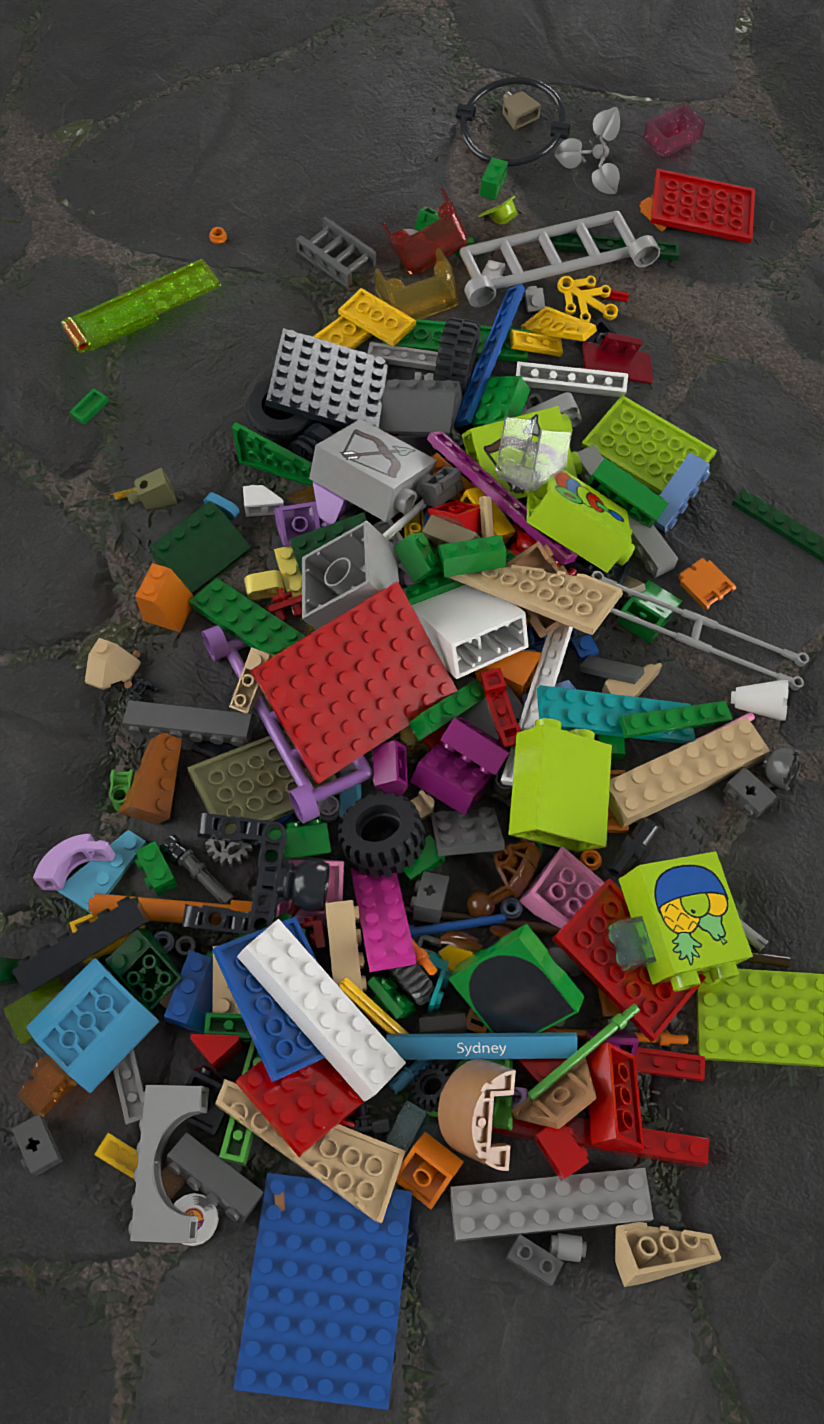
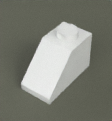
[243,485,284,517]

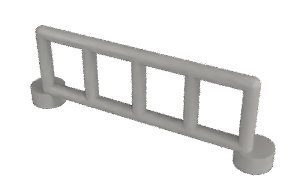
[460,211,660,307]

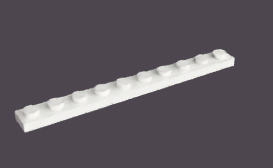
[501,624,573,786]

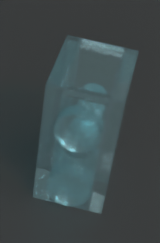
[608,916,657,972]

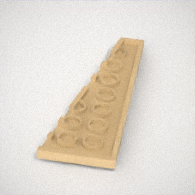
[215,1080,406,1224]

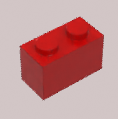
[533,1123,589,1182]

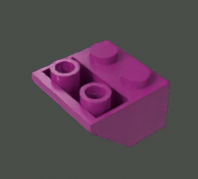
[372,740,408,797]

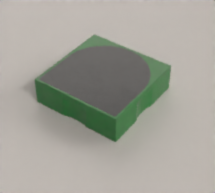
[448,924,584,1033]

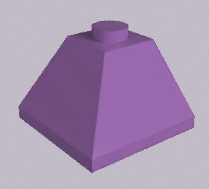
[313,482,348,528]
[274,501,320,547]

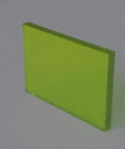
[3,978,64,1045]

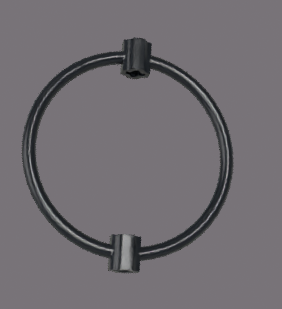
[456,77,570,166]

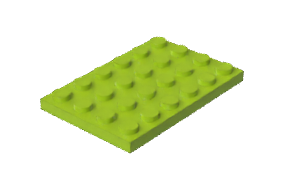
[581,395,717,494]
[696,969,824,1067]

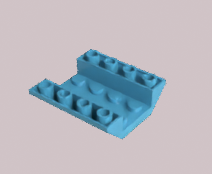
[26,958,159,1093]

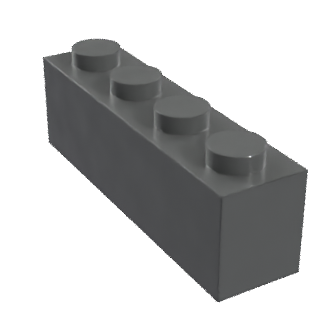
[166,1132,263,1224]

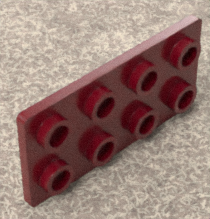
[582,332,653,385]

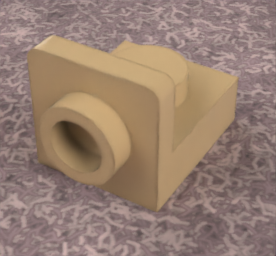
[411,790,435,821]

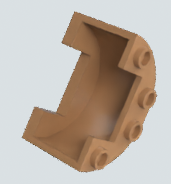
[506,541,569,638]
[438,1058,516,1171]

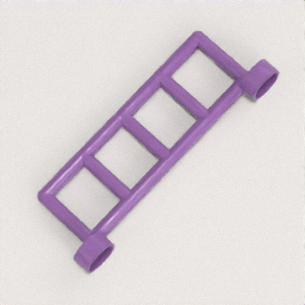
[202,621,373,823]

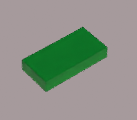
[69,388,109,425]

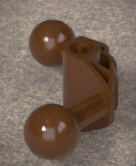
[467,823,542,918]

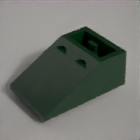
[105,928,183,1012]

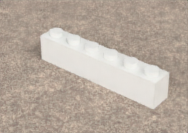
[516,362,628,397]

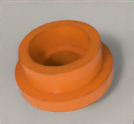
[209,227,227,244]
[580,850,602,871]

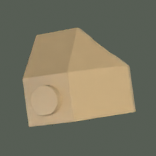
[85,638,141,690]

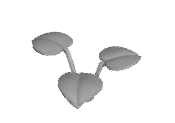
[555,107,620,194]

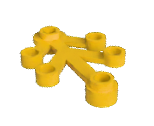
[557,276,618,322]

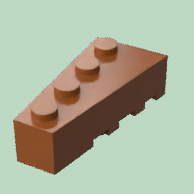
[118,732,182,825]

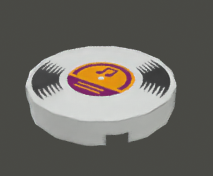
[174,1193,219,1246]

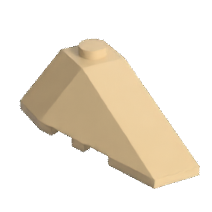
[615,1222,721,1287]

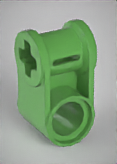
[110,769,135,811]

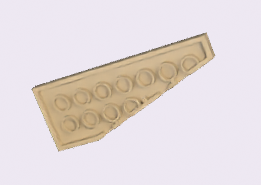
[449,565,623,635]

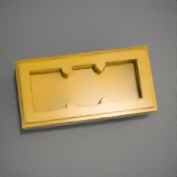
[94,1133,139,1179]

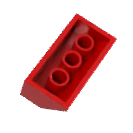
[585,1042,645,1151]

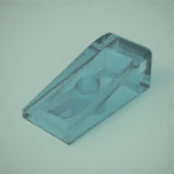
[385,1100,427,1158]

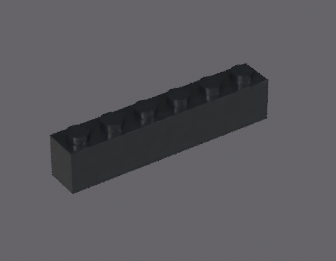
[12,896,151,995]

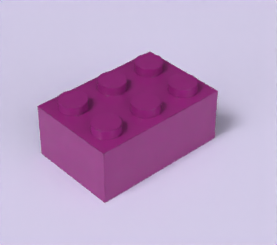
[440,716,511,775]
[411,743,492,815]

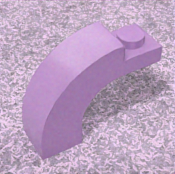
[33,834,116,890]

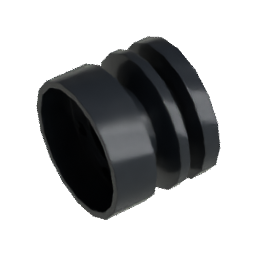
[289,423,333,463]

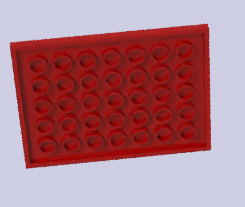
[250,581,458,784]

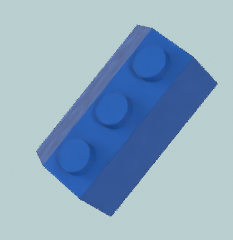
[164,950,213,1034]

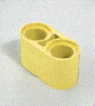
[244,570,285,600]

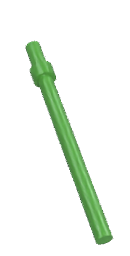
[527,1004,640,1101]

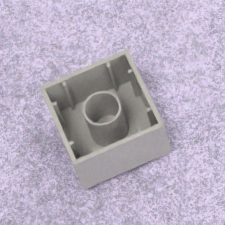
[302,521,399,630]

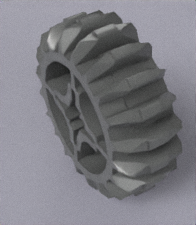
[388,963,435,1006]

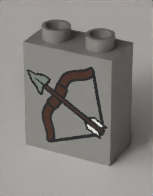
[309,419,437,522]

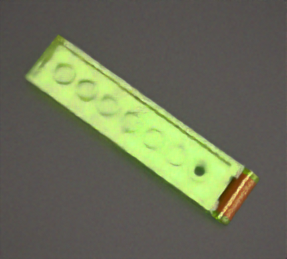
[61,259,220,353]

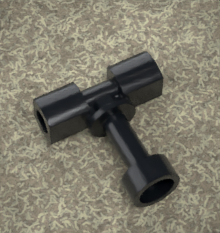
[342,1102,390,1136]

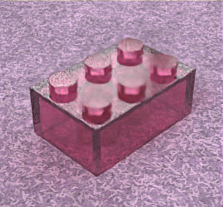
[643,103,705,158]

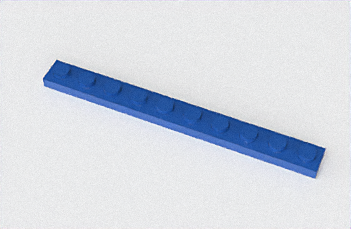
[454,284,525,428]

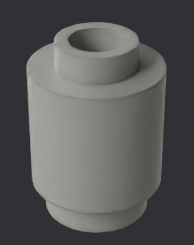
[549,1233,587,1262]

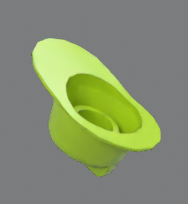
[478,196,517,224]

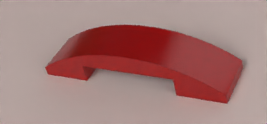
[480,667,521,748]

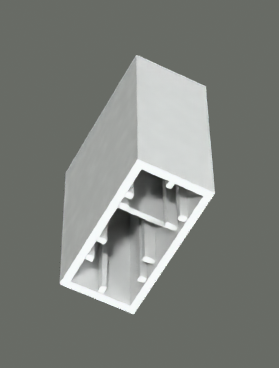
[412,585,528,679]

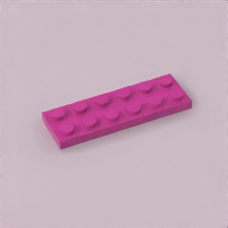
[351,868,416,972]

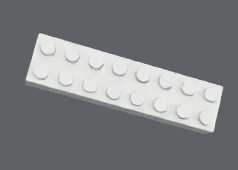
[237,919,406,1102]

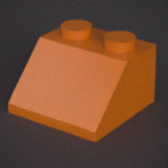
[396,1132,464,1209]

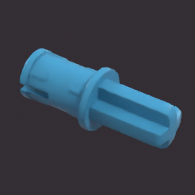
[387,1060,432,1094]

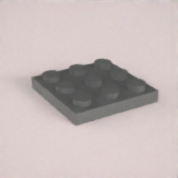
[430,807,505,856]

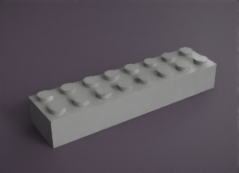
[449,1168,654,1242]

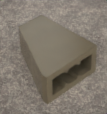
[422,515,481,546]

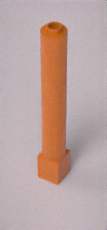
[88,894,257,926]

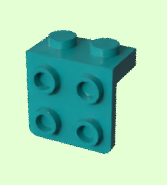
[419,952,451,1015]

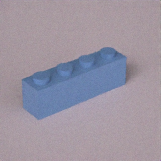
[654,453,710,533]

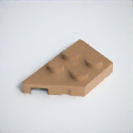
[511,1058,597,1129]

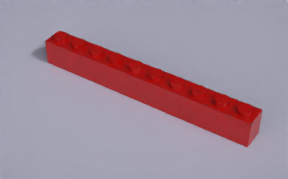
[492,1104,709,1167]

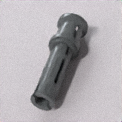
[177,849,235,904]

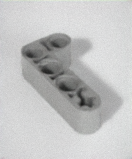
[521,392,582,427]

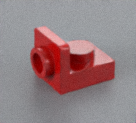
[299,916,328,948]

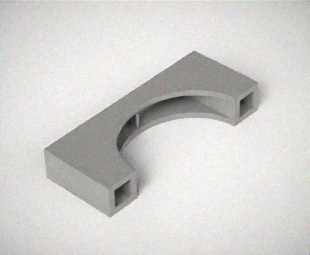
[129,1085,209,1243]

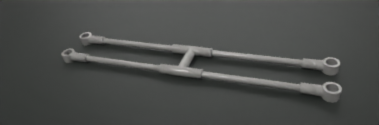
[590,571,809,691]

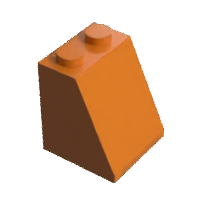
[135,563,194,633]
[474,651,542,702]

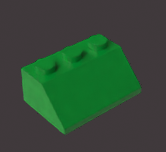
[436,535,506,578]
[266,818,331,862]

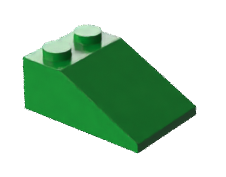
[393,532,443,583]

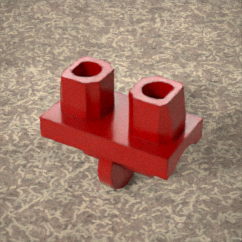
[267,588,302,621]

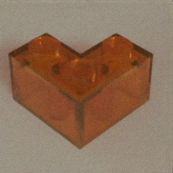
[17,1055,78,1117]

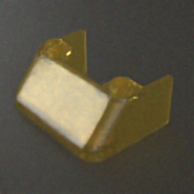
[375,248,459,319]

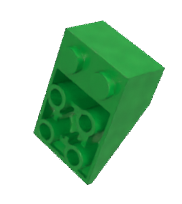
[617,581,682,644]

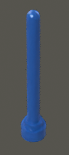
[408,914,507,939]

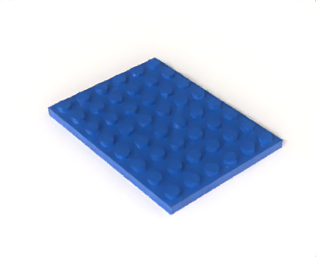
[233,1173,412,1410]

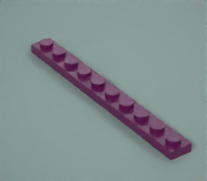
[427,431,578,565]

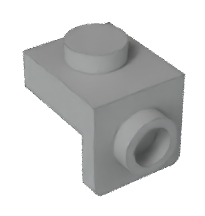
[522,286,545,313]

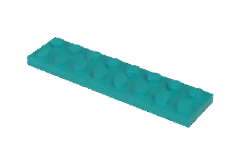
[536,685,696,744]

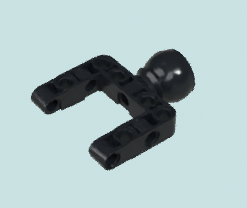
[182,813,330,936]

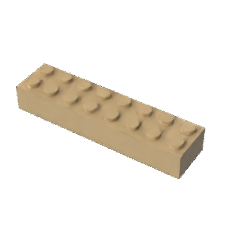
[608,717,770,828]

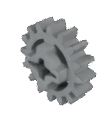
[205,839,253,867]

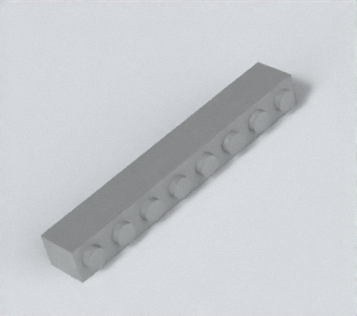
[577,445,678,578]

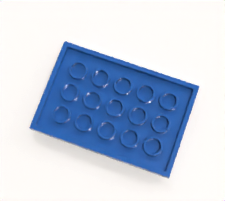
[212,916,325,1083]

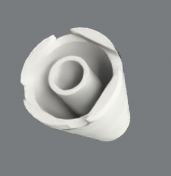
[731,680,788,721]

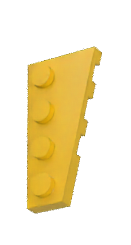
[521,306,597,341]

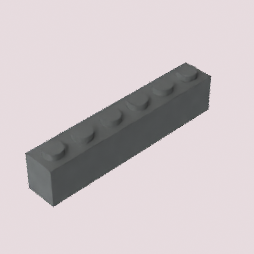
[123,700,255,747]

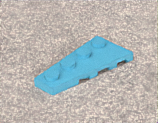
[57,830,147,913]

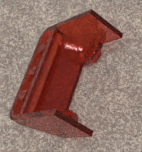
[382,188,469,274]

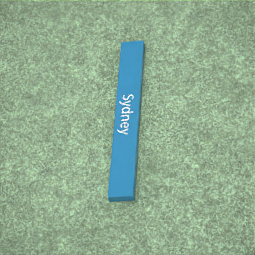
[386,1032,577,1060]

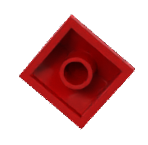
[190,1034,243,1073]

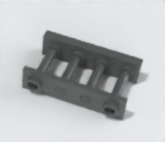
[296,217,376,288]

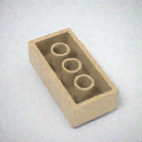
[325,900,367,992]

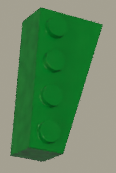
[586,458,669,528]

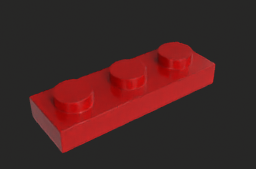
[635,1047,705,1082]

